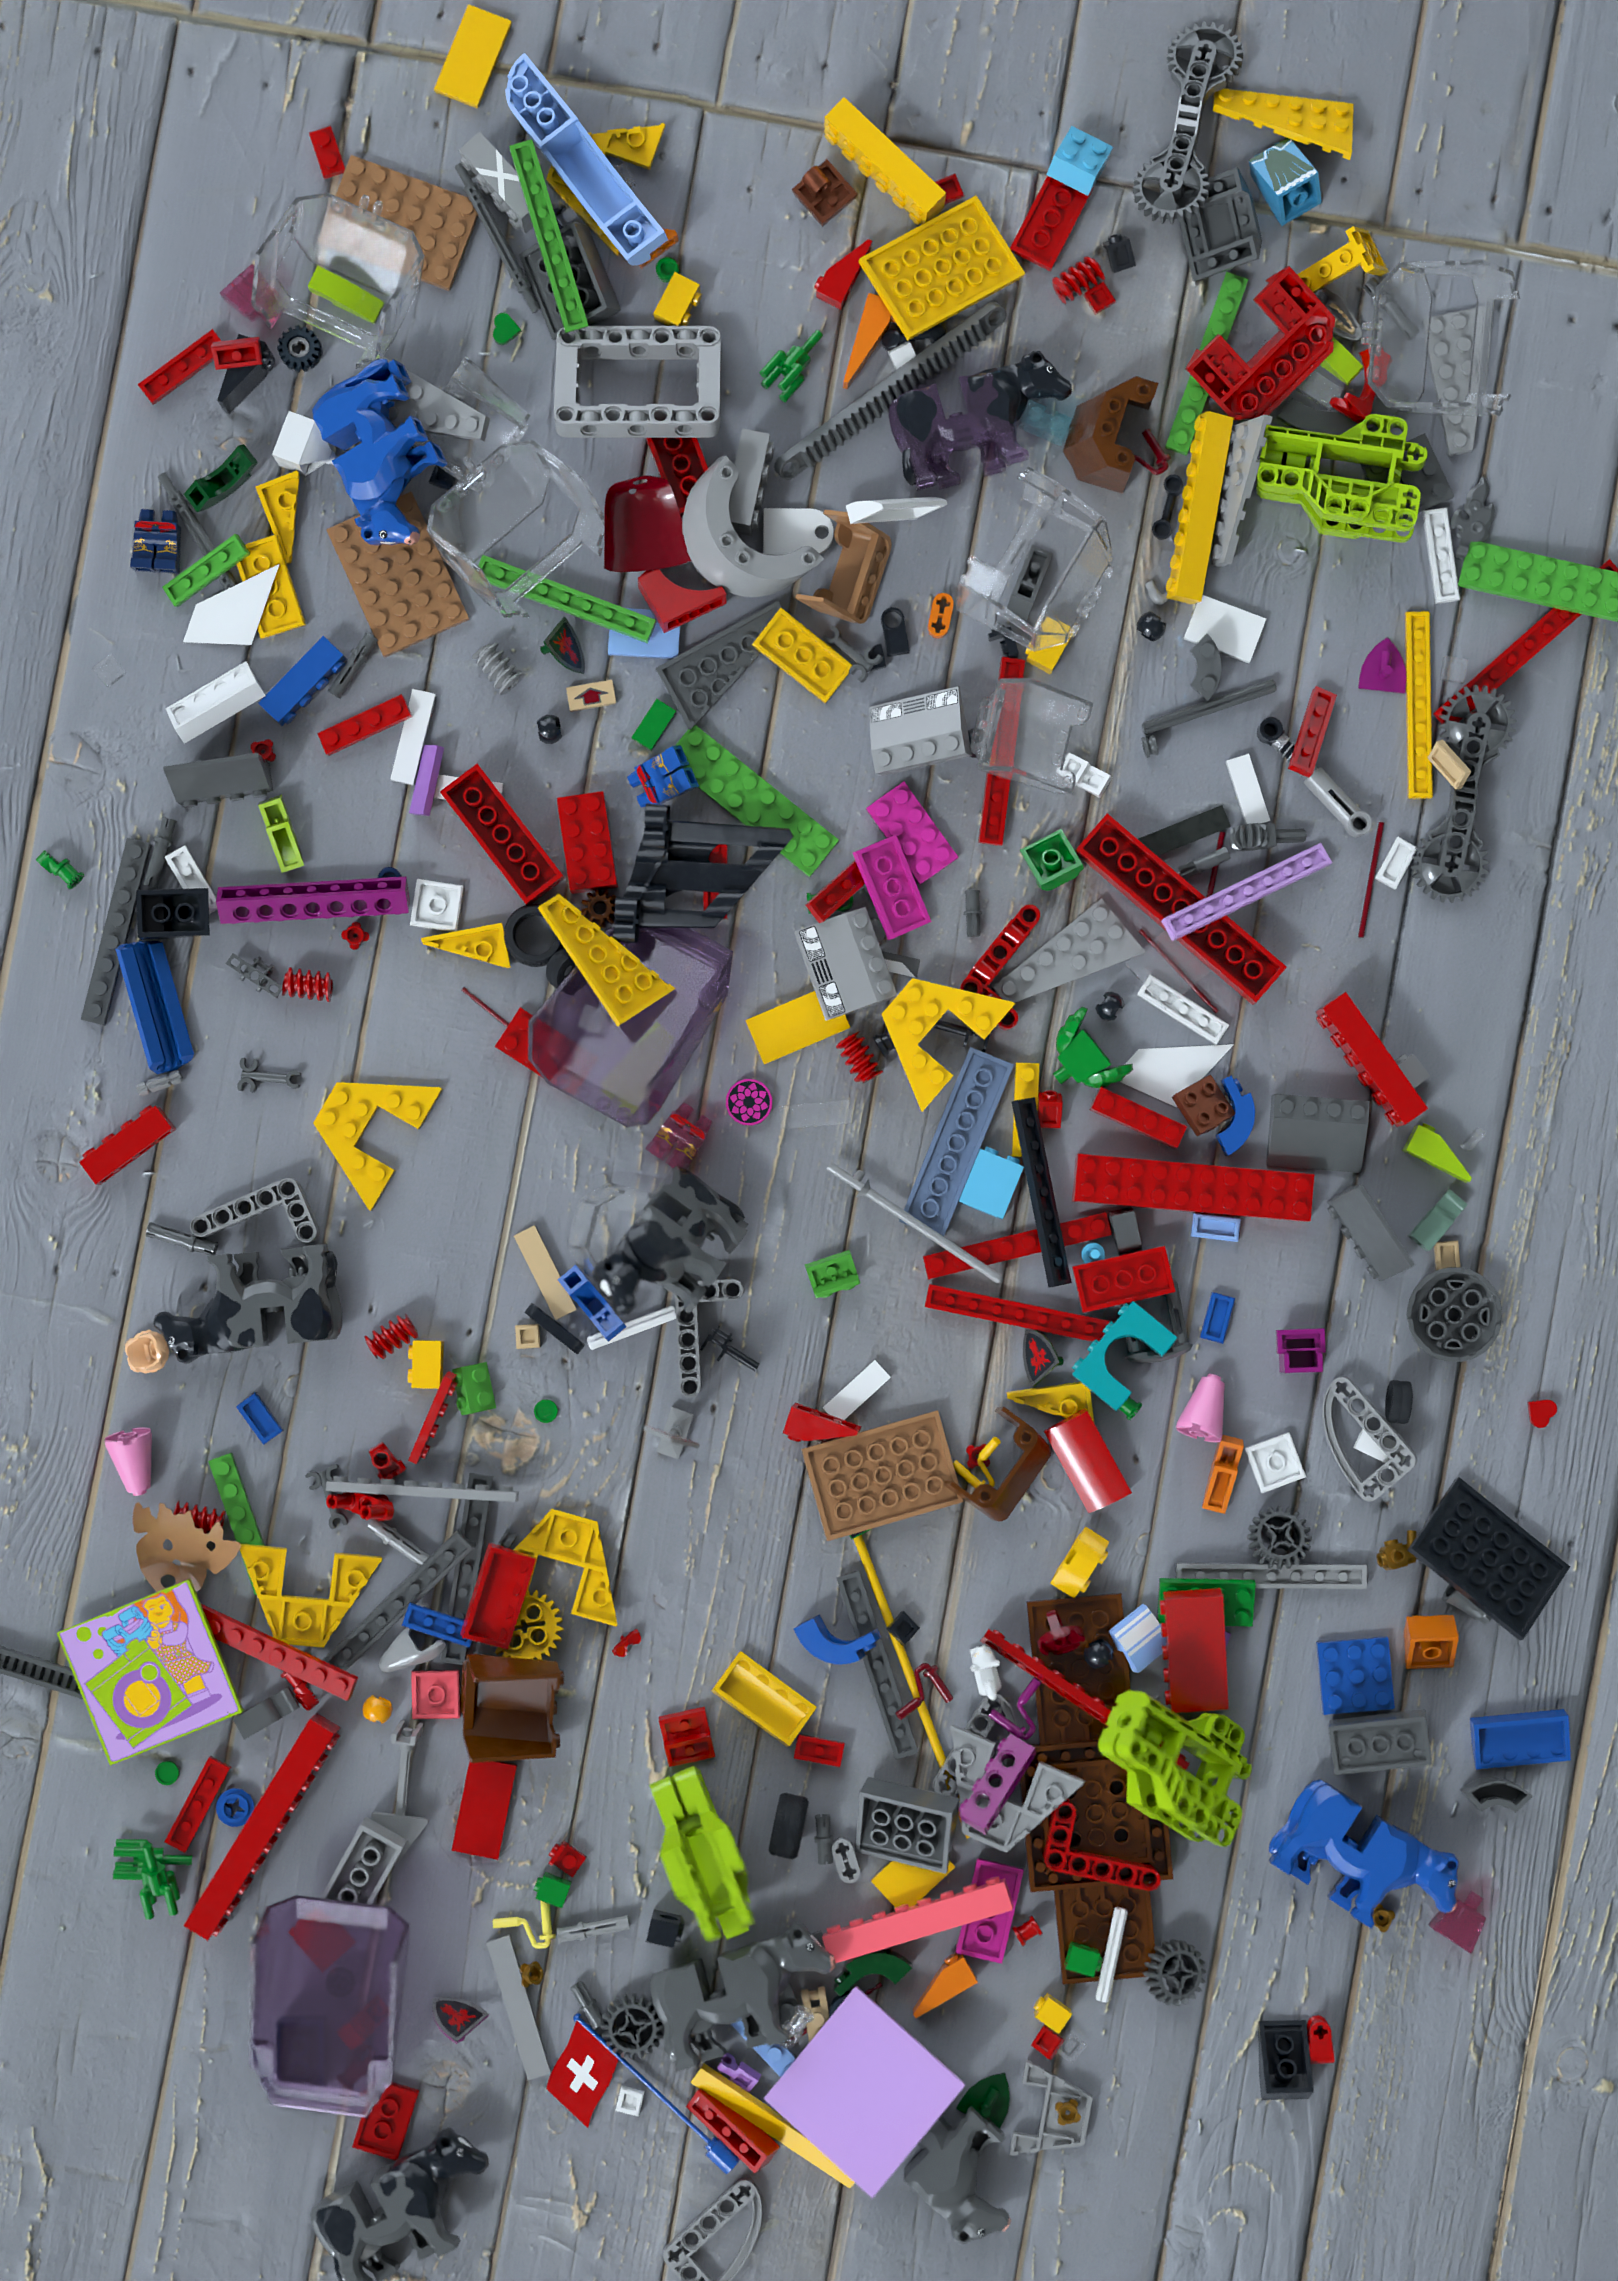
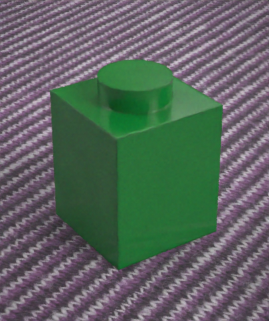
[534,1872,572,1908]
[1064,1941,1103,1977]

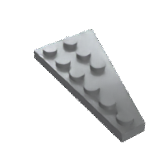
[1420,305,1491,457]
[374,352,490,442]
[1211,415,1273,567]
[992,898,1146,1003]

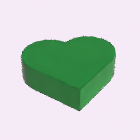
[493,313,522,345]

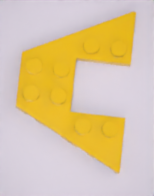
[546,123,666,256]
[881,978,1015,1112]
[313,1082,443,1211]
[514,1509,618,1627]
[239,1544,382,1648]

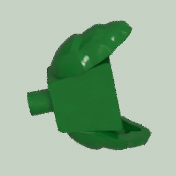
[1053,1007,1133,1088]

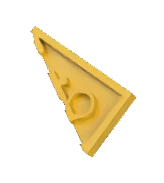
[255,470,300,565]
[421,923,511,968]
[1006,1382,1095,1424]

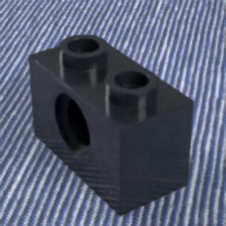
[646,1909,684,1948]

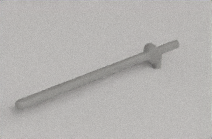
[826,1162,1003,1283]

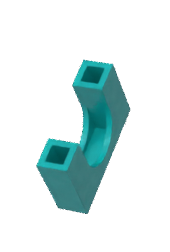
[1072,1301,1178,1412]

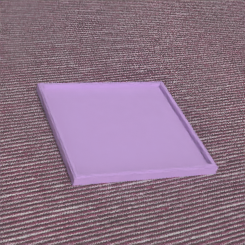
[764,1986,966,2198]

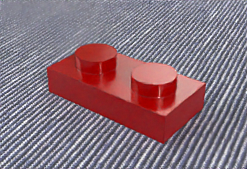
[309,126,345,180]
[794,1734,845,1767]

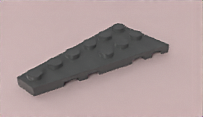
[655,601,782,730]

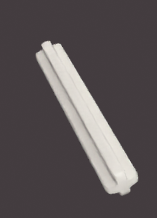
[587,1306,676,1350]
[1096,1907,1128,2002]

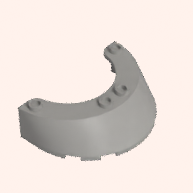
[682,456,824,597]

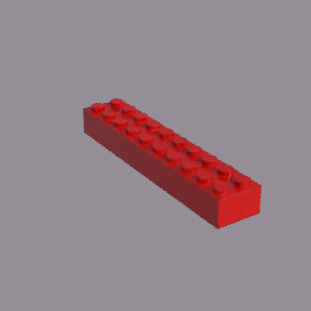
[1075,813,1287,1005]
[1072,1154,1315,1222]
[183,1713,341,1941]

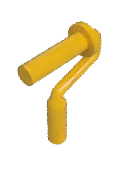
[953,1437,1001,1488]

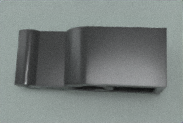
[1108,1207,1142,1256]
[233,1686,300,1740]

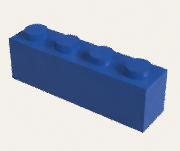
[258,636,347,726]

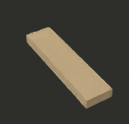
[514,1225,577,1320]

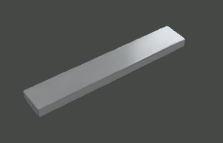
[486,1934,551,2081]

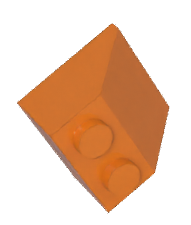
[1404,1615,1459,1669]

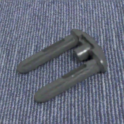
[1119,1278,1193,1363]

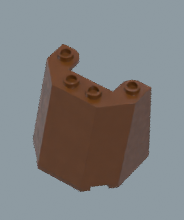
[1063,376,1159,494]
[460,1654,564,1763]

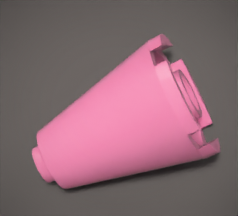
[1176,1374,1225,1443]
[104,1427,152,1496]

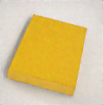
[871,1861,955,1907]

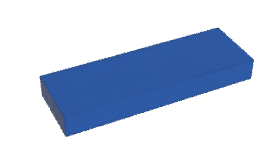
[402,1602,472,1648]

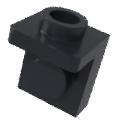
[1102,234,1136,273]
[988,625,1019,658]

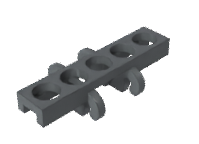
[226,953,282,998]

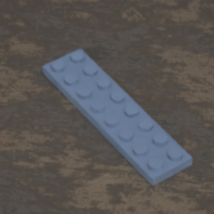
[899,1047,1014,1237]

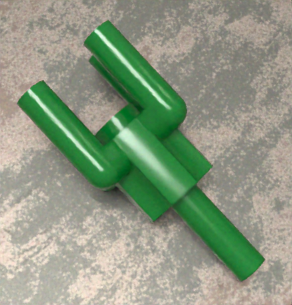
[759,330,823,402]
[113,1839,192,1880]
[139,1843,181,1920]

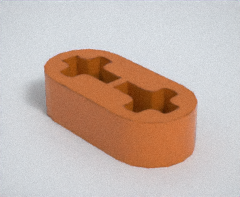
[928,593,954,638]

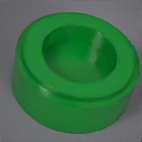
[656,257,679,282]

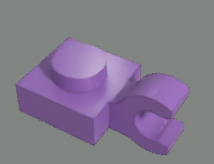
[717,2053,761,2093]

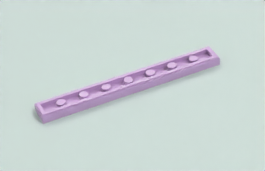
[1161,843,1332,941]

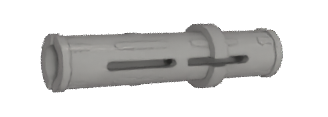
[366,1519,430,1566]
[557,1915,630,1943]

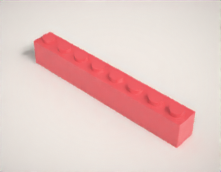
[822,1876,1014,1963]

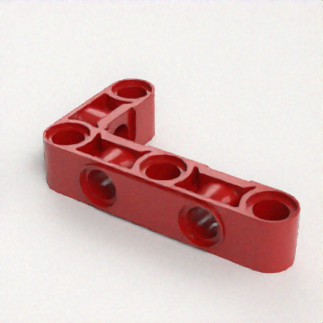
[960,904,1040,1030]

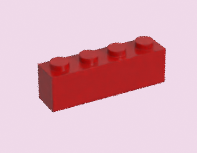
[1089,1087,1187,1149]
[79,1105,176,1185]

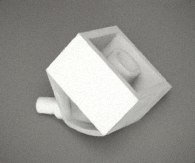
[272,411,338,476]

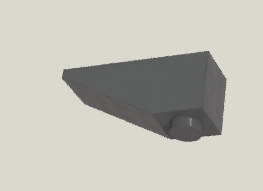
[1005,545,1053,621]

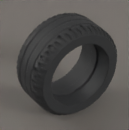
[504,904,564,967]
[768,1793,809,1859]

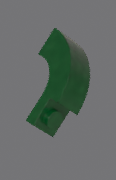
[184,444,258,513]
[834,1949,912,1997]

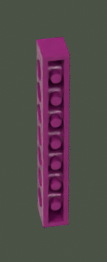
[216,877,410,924]

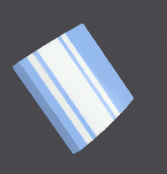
[1109,1604,1166,1673]

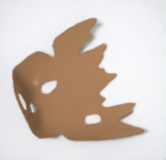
[133,1502,241,1592]

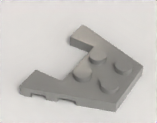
[1009,2060,1093,2155]

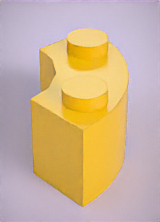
[1050,1526,1110,1598]

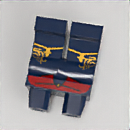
[130,509,181,574]

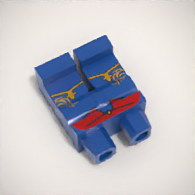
[627,745,699,807]

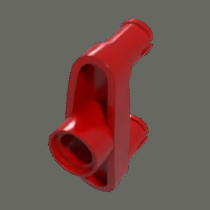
[326,1492,394,1521]

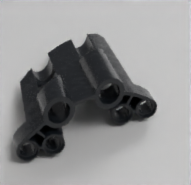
[613,803,794,943]

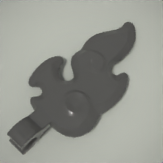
[1451,477,1495,560]

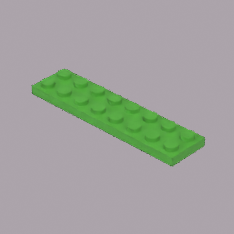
[1458,541,1618,622]
[675,725,839,877]

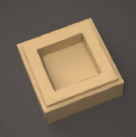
[515,1324,541,1349]

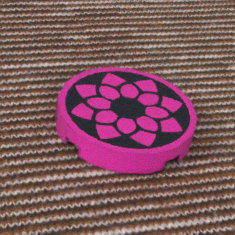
[726,1079,772,1126]

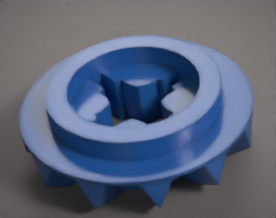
[216,1788,255,1827]

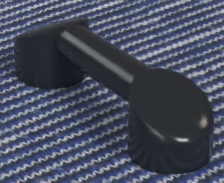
[882,324,947,351]
[1152,474,1183,540]

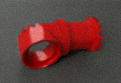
[280,1671,319,1711]

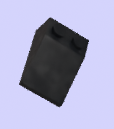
[217,334,274,414]
[136,888,210,940]
[1258,2020,1314,2100]

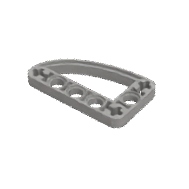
[1322,1376,1417,1502]
[933,1693,1017,1808]
[663,2177,762,2281]

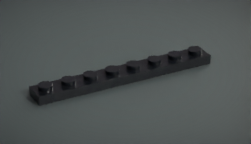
[1011,1097,1072,1288]

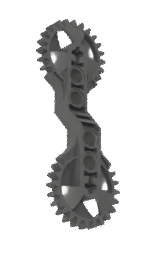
[1133,21,1243,225]
[1411,685,1517,903]

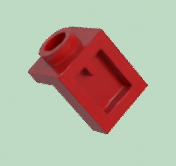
[1038,1090,1063,1128]
[548,1840,587,1878]

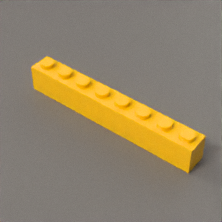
[1166,411,1234,605]

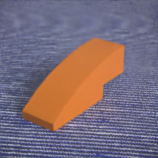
[1202,1434,1244,1514]

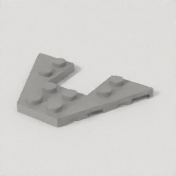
[951,1725,1085,1853]

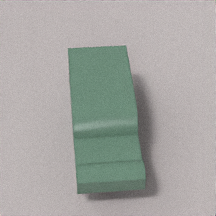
[1408,1189,1468,1251]

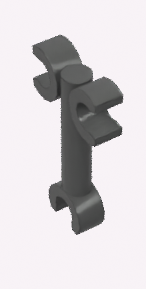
[823,626,883,683]
[237,1058,301,1092]
[305,1464,348,1529]

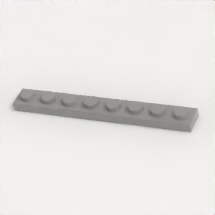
[326,1476,519,1502]
[1176,1563,1367,1589]

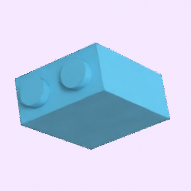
[958,1147,1024,1220]

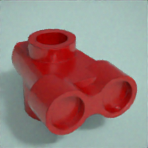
[368,1442,407,1480]

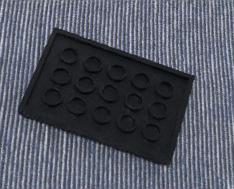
[1408,1477,1570,1641]

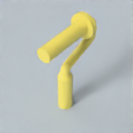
[492,1901,556,1949]

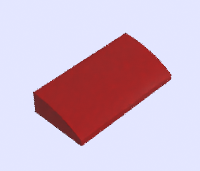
[1043,1408,1132,1513]
[461,1543,536,1649]

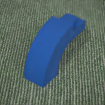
[1215,1075,1255,1156]
[558,1265,627,1342]

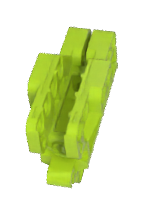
[1256,414,1427,543]
[1098,1690,1252,1847]
[649,1766,755,1942]

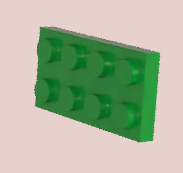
[1157,1578,1256,1627]

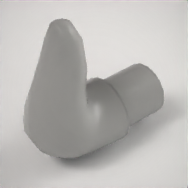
[1145,581,1169,605]

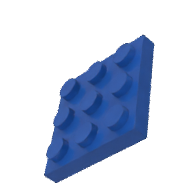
[1316,1636,1395,1715]

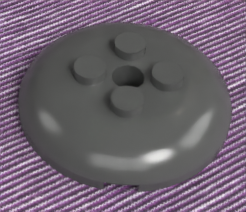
[1407,1267,1502,1362]

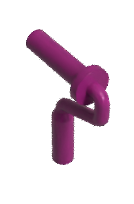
[988,1677,1041,1740]

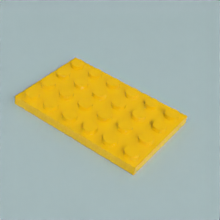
[858,196,1025,341]

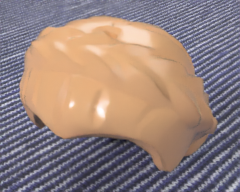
[125,1329,169,1374]

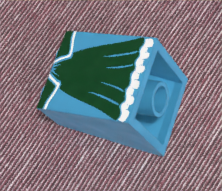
[1249,138,1322,226]

